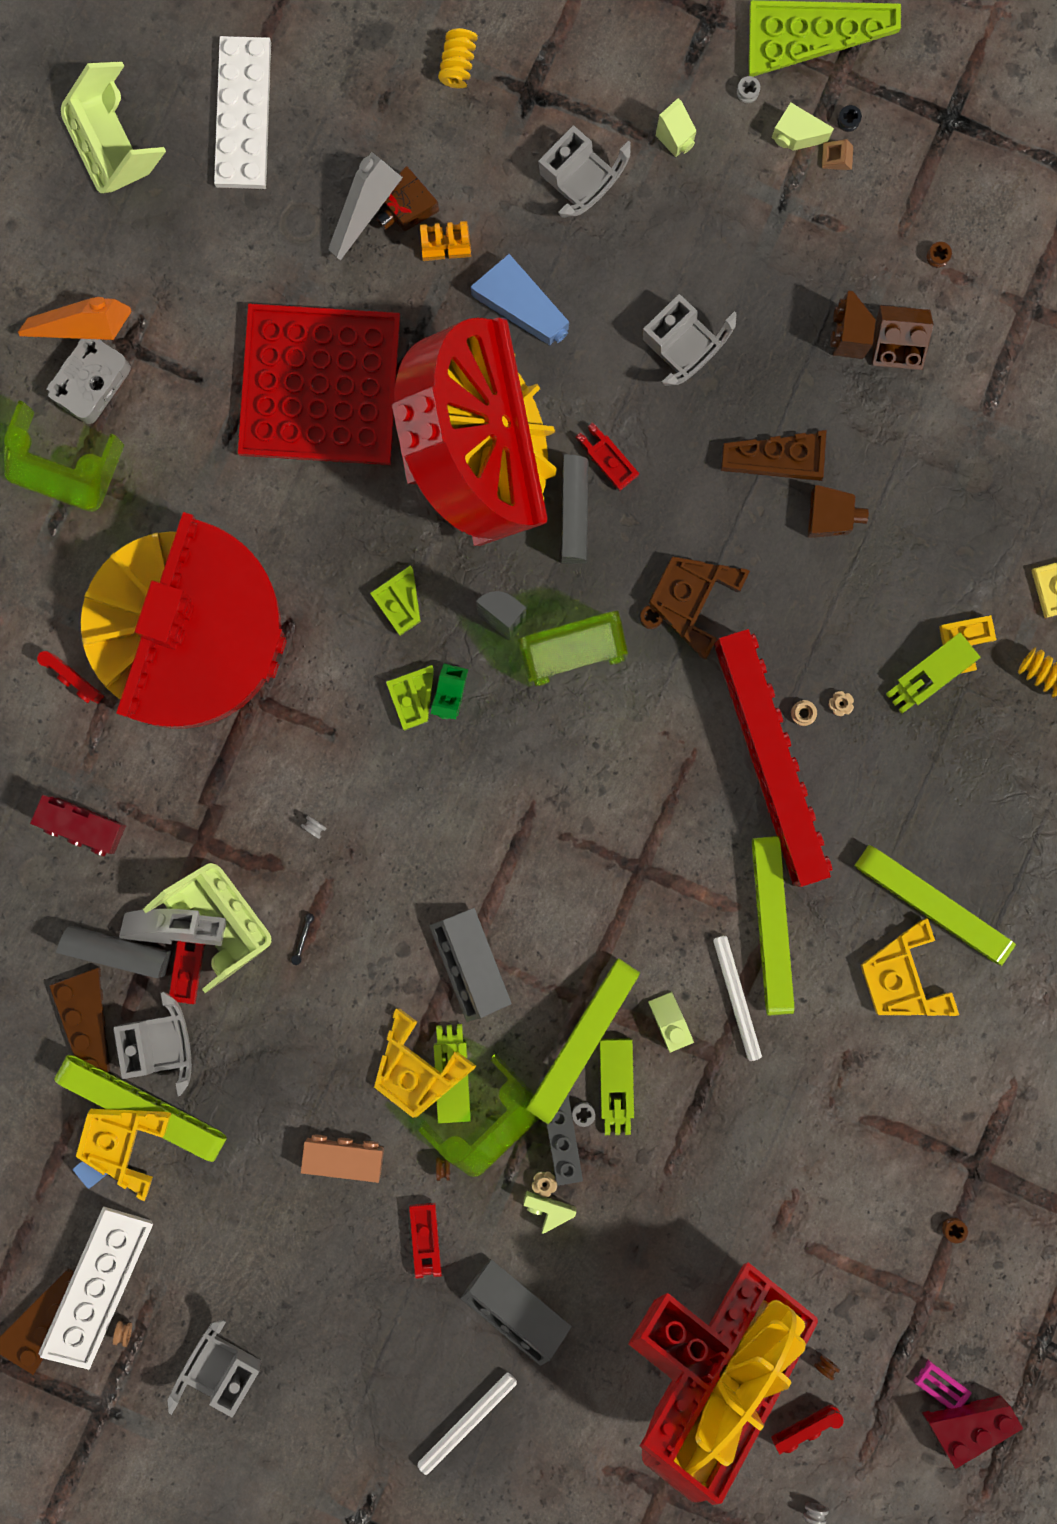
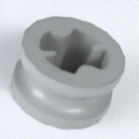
[737,76,760,103]
[301,816,327,839]
[572,1102,595,1127]
[803,1502,829,1524]

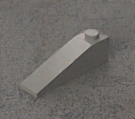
[328,152,403,260]

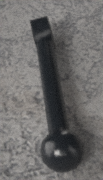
[291,913,314,965]

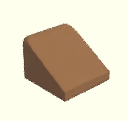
[822,139,853,170]

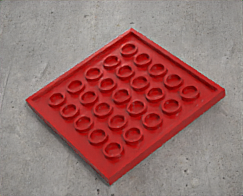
[238,304,401,465]

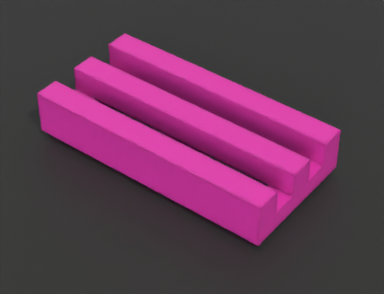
[913,1360,972,1409]

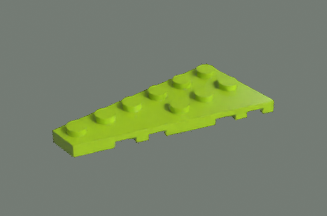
[749,0,901,77]

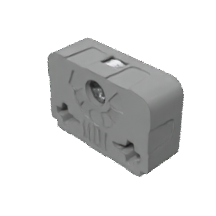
[47,339,131,424]

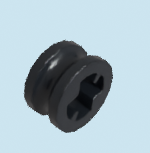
[837,105,862,132]

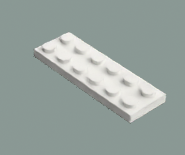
[214,36,271,189]
[39,1206,153,1370]

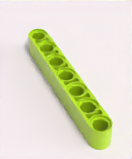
[752,836,794,1016]
[854,845,1016,966]
[526,958,640,1124]
[54,1055,227,1162]

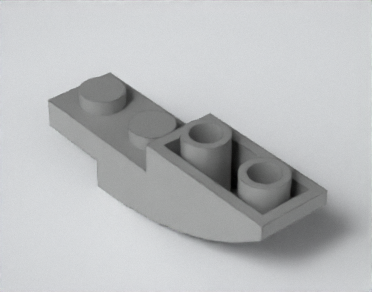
[119,909,226,946]

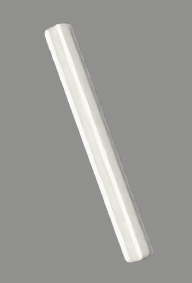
[713,936,762,1061]
[418,1373,517,1475]

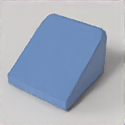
[73,1161,107,1189]

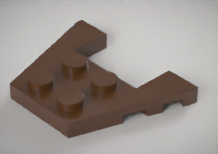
[648,557,750,659]

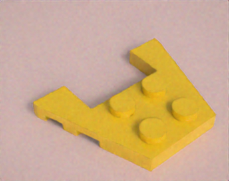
[860,918,959,1016]
[374,1009,476,1118]
[76,1109,171,1201]

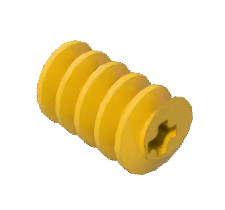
[438,28,478,88]
[1018,647,1057,698]

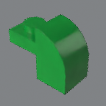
[431,664,469,720]

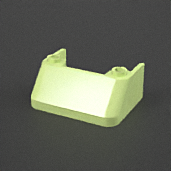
[61,62,166,193]
[143,863,271,993]

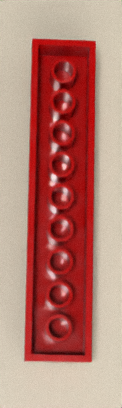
[714,629,833,887]

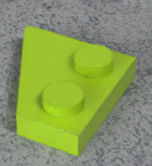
[370,565,421,636]
[386,665,434,731]

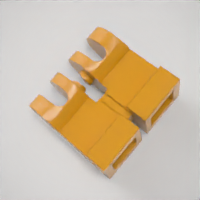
[420,221,471,261]

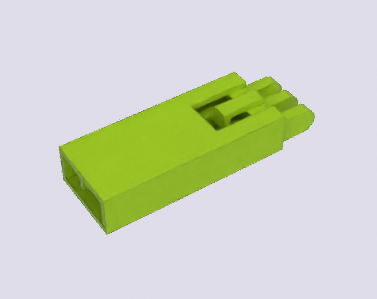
[886,632,981,714]
[434,1024,471,1123]
[599,1038,634,1135]

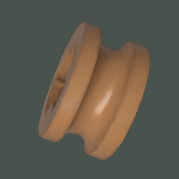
[113,1321,132,1347]

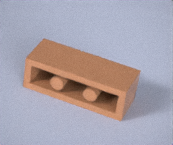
[301,1135,384,1183]

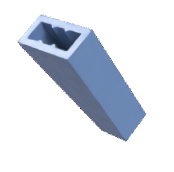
[471,254,569,346]

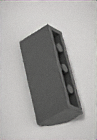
[561,454,588,564]
[476,591,526,641]
[429,908,512,1022]
[56,926,172,978]
[460,1260,572,1366]

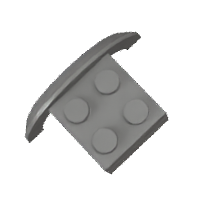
[538,125,630,218]
[643,294,736,386]
[114,992,192,1096]
[167,1319,261,1417]

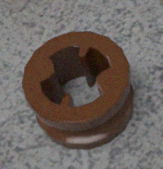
[927,242,952,268]
[640,605,663,629]
[436,1157,450,1181]
[942,1218,968,1244]
[814,1355,841,1381]

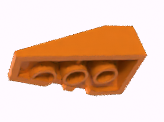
[18,297,132,340]

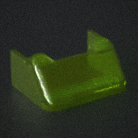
[4,400,124,512]
[517,611,628,687]
[418,1053,539,1177]

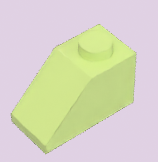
[656,98,696,157]
[772,103,834,151]
[648,992,694,1052]

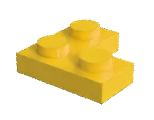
[939,615,997,674]

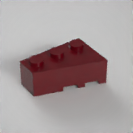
[30,795,126,857]
[921,1395,1023,1469]

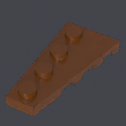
[721,430,827,481]
[49,967,110,1074]
[0,1268,74,1375]

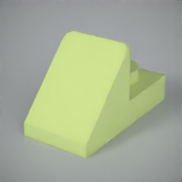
[523,1191,576,1234]

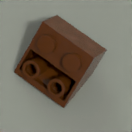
[830,291,876,359]
[872,305,934,370]

